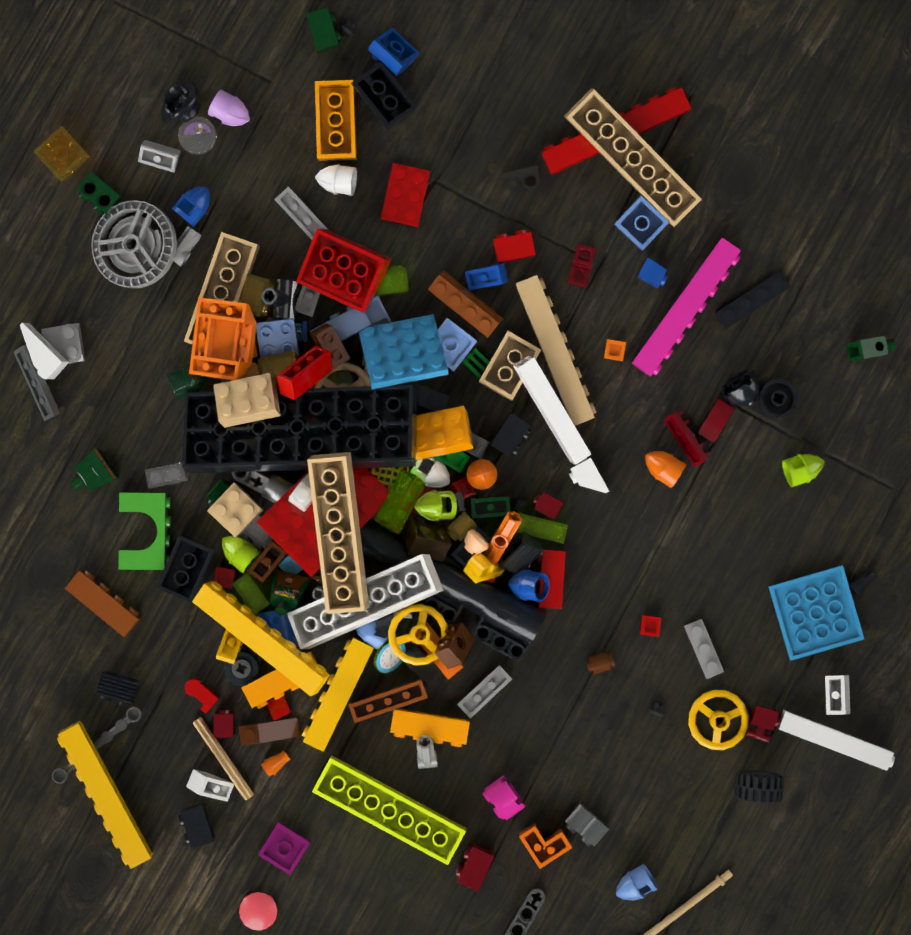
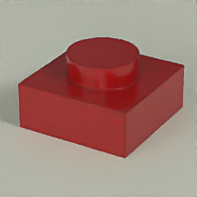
[214,567,235,589]
[640,615,661,637]

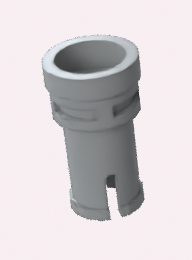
[312,586,324,600]

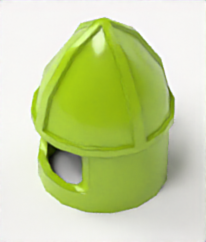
[782,454,825,487]
[414,490,457,521]
[222,536,262,574]

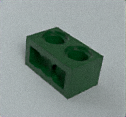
[76,171,123,215]

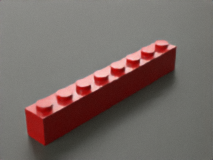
[542,87,691,176]

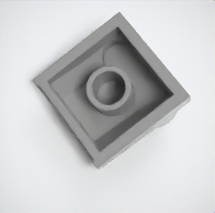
[41,323,85,364]

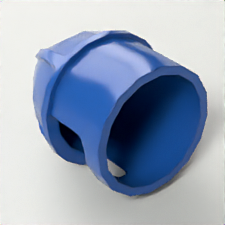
[172,187,210,227]
[508,570,549,602]

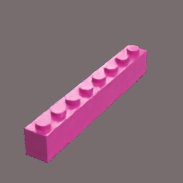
[631,237,741,377]

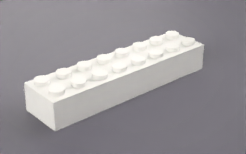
[287,554,444,650]

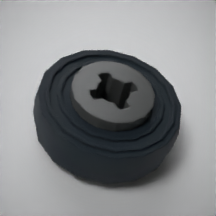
[225,651,259,686]

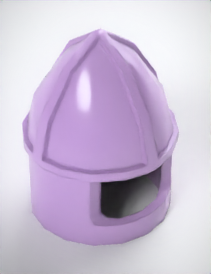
[208,89,250,126]

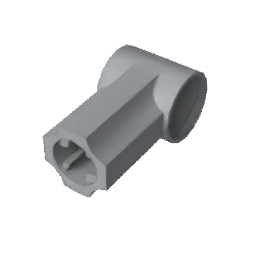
[173,226,202,267]
[416,735,438,769]

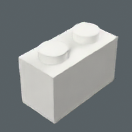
[825,675,850,715]

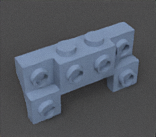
[310,296,392,342]

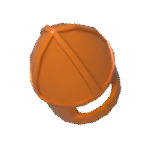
[645,451,687,488]
[467,459,497,490]

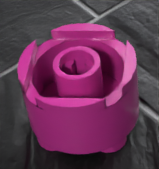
[482,775,526,820]

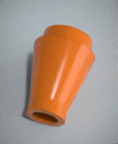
[261,750,290,777]

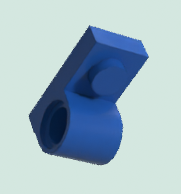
[465,263,509,290]

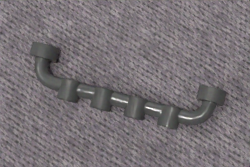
[52,706,142,784]

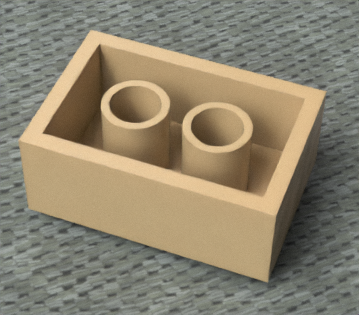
[478,331,541,401]
[213,373,281,428]

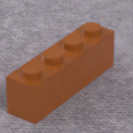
[428,271,504,338]
[65,570,141,637]
[349,678,428,723]

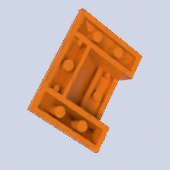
[189,297,257,380]

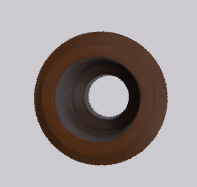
[586,652,615,675]

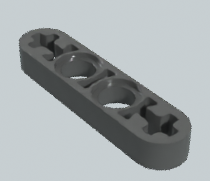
[504,887,545,935]

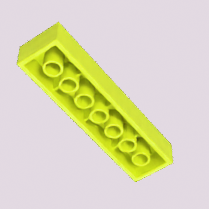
[312,755,466,865]

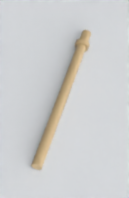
[643,869,733,935]

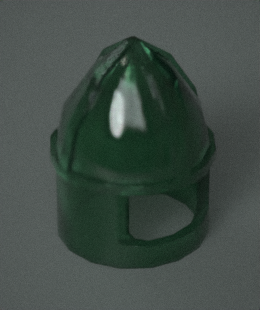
[167,367,208,401]

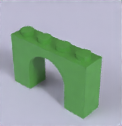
[118,493,171,570]

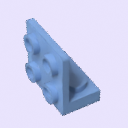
[256,318,300,361]

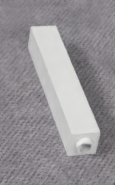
[513,356,591,465]
[777,710,895,771]

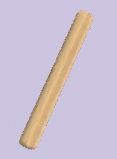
[193,717,254,800]

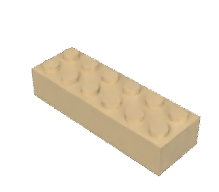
[184,232,260,345]

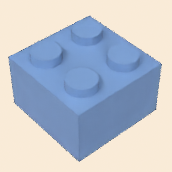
[614,196,669,250]

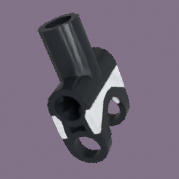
[262,279,301,320]

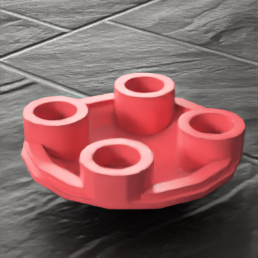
[239,892,277,931]

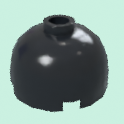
[721,370,761,406]

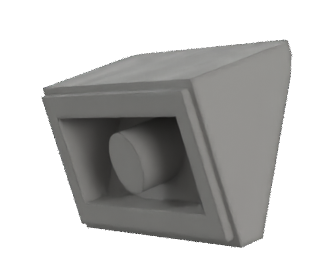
[138,140,181,173]

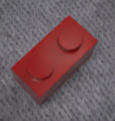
[493,230,536,264]

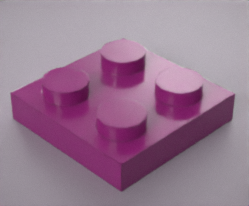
[258,821,311,875]

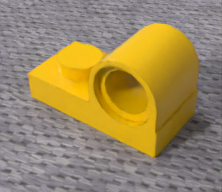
[463,553,504,584]
[216,629,243,664]

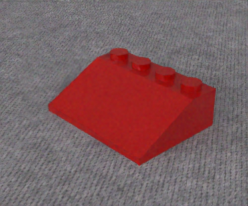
[296,228,392,313]

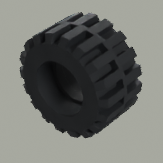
[734,770,784,803]

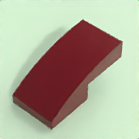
[567,244,596,288]
[698,398,735,442]

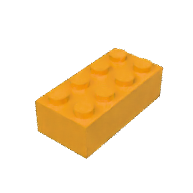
[315,80,357,161]
[416,406,474,460]

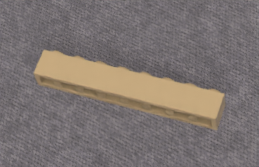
[516,275,596,426]

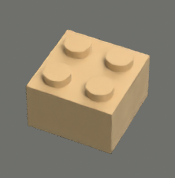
[207,483,264,537]

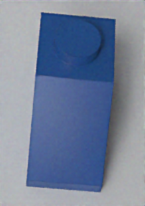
[637,258,668,288]

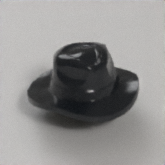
[161,81,200,124]

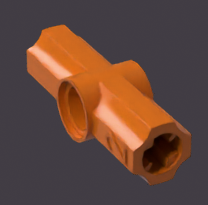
[483,511,523,564]

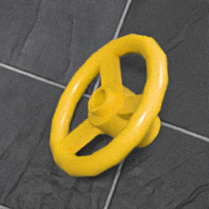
[388,604,448,666]
[688,690,749,750]

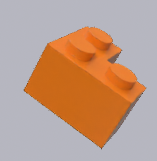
[519,823,572,869]

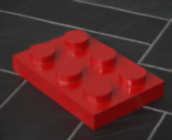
[381,163,430,228]

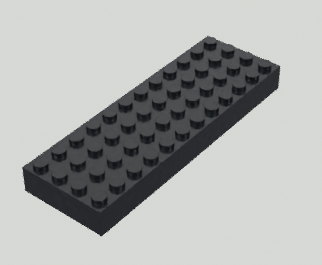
[182,385,417,473]

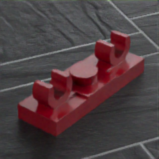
[663,411,711,468]

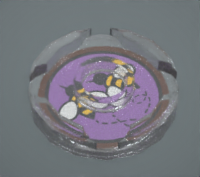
[178,116,217,155]

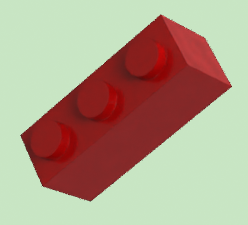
[277,345,333,400]
[535,549,566,609]

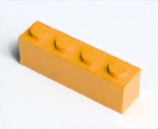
[242,651,317,709]
[390,708,470,747]

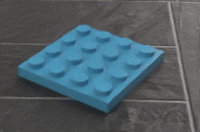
[359,314,449,389]
[768,565,864,661]

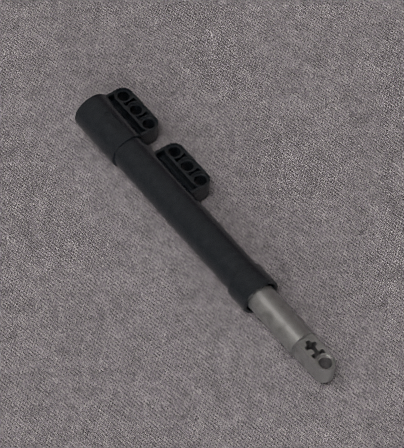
[232,471,547,660]

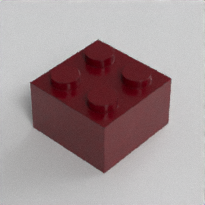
[455,841,494,892]

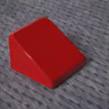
[446,476,475,499]
[267,696,292,721]

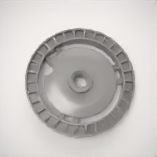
[91,200,177,289]

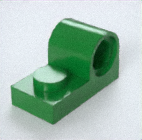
[434,452,470,473]

